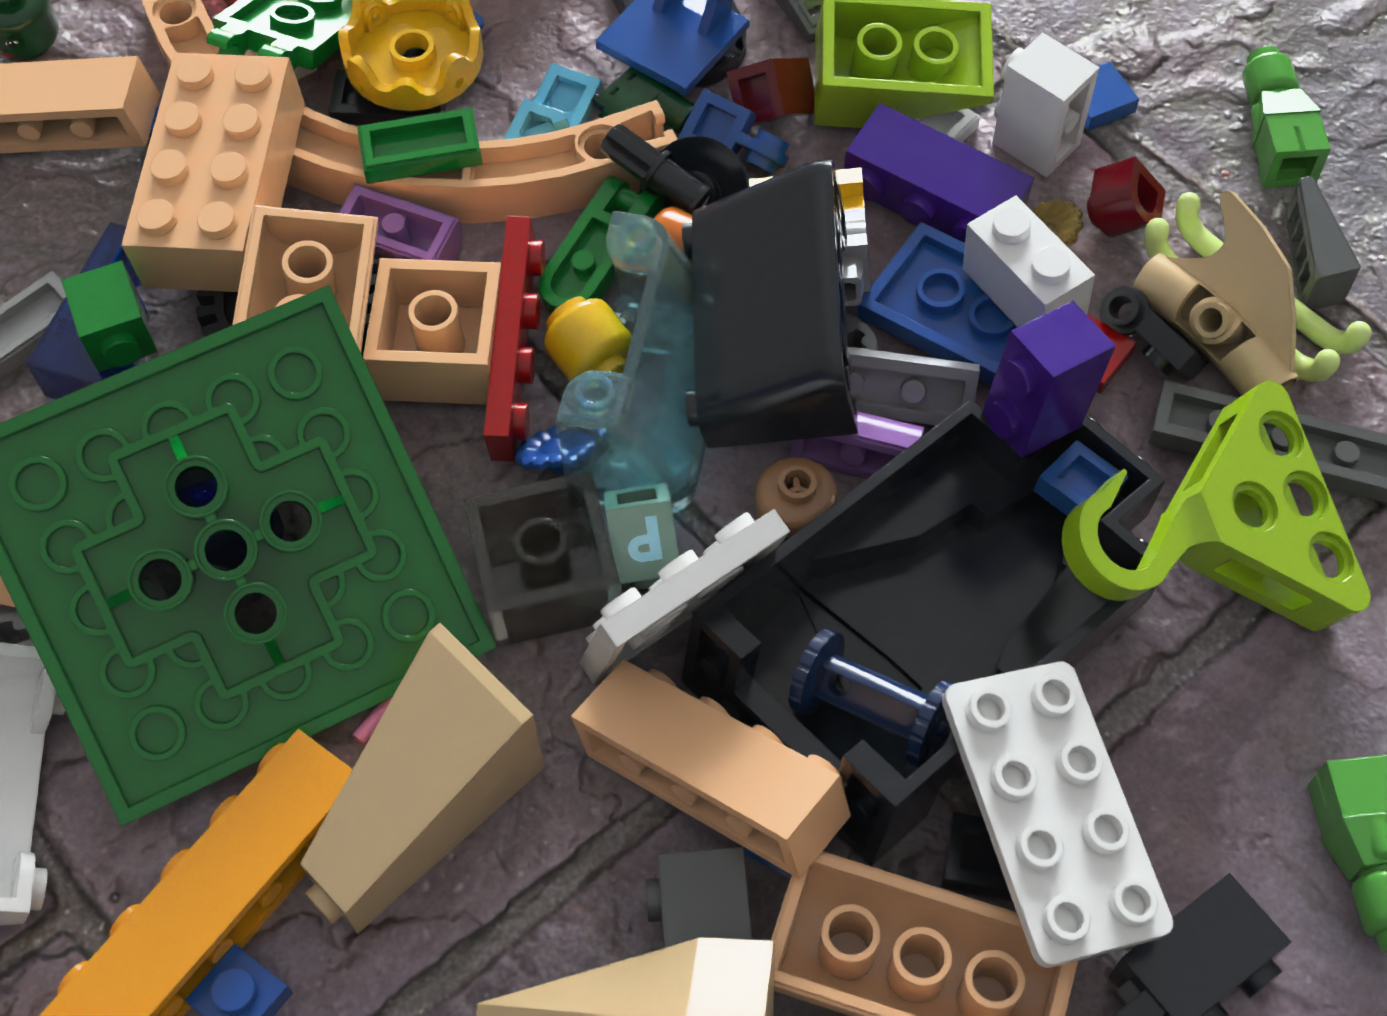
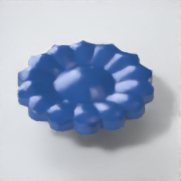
[514,423,598,475]

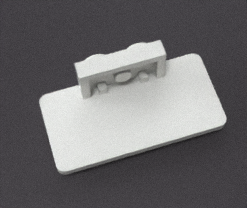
[942,661,1173,968]

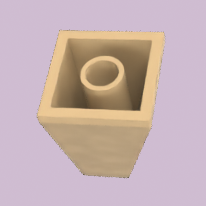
[300,623,545,934]

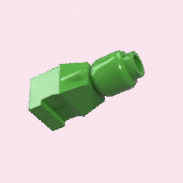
[1242,46,1331,188]
[1307,755,1387,953]

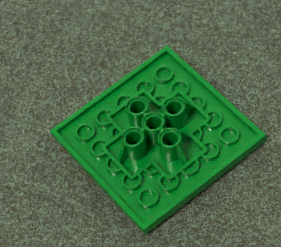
[0,285,497,827]

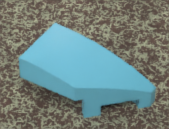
[504,63,605,140]

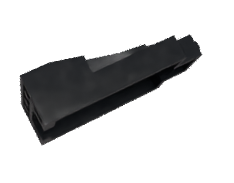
[681,400,1166,867]

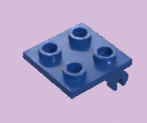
[596,0,749,96]

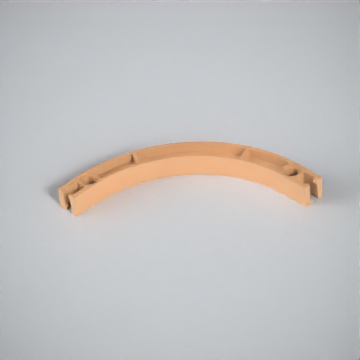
[142,0,678,224]

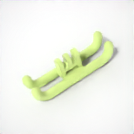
[1144,192,1372,383]

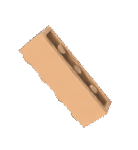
[0,56,161,154]
[571,659,851,880]

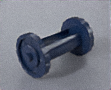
[788,628,954,769]

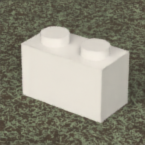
[992,32,1100,178]
[963,196,1095,327]

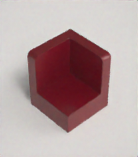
[727,57,815,126]

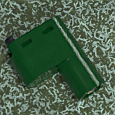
[592,67,695,134]

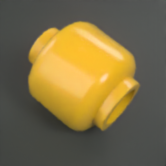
[544,297,634,388]

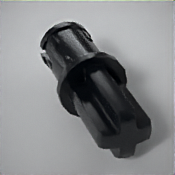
[600,124,712,215]

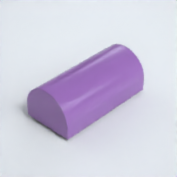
[339,184,462,261]
[790,411,925,478]

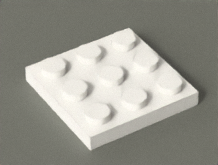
[579,509,790,684]

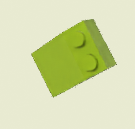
[814,0,994,128]

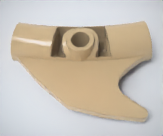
[1133,191,1299,396]

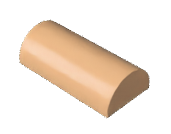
[232,205,378,352]
[771,851,1078,1016]

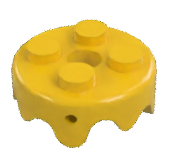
[338,0,484,111]

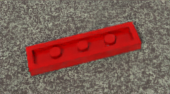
[483,216,545,462]

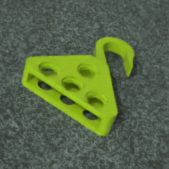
[1062,380,1371,632]

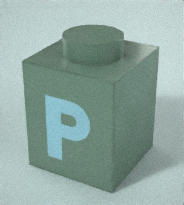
[603,483,679,589]

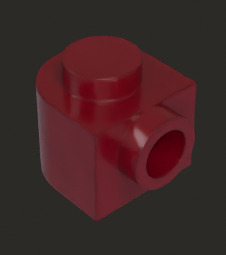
[1087,156,1166,237]

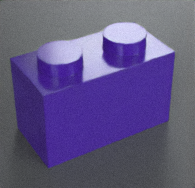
[982,301,1116,458]

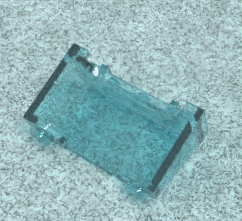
[556,211,707,513]

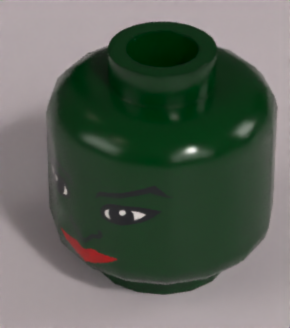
[0,0,59,60]

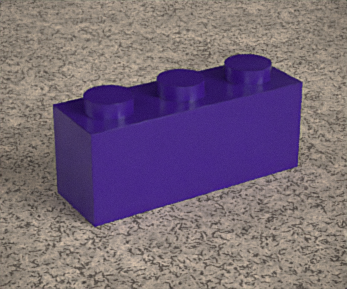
[844,103,1034,243]

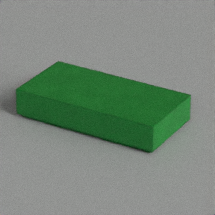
[357,107,483,184]

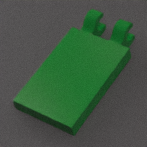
[206,0,353,70]

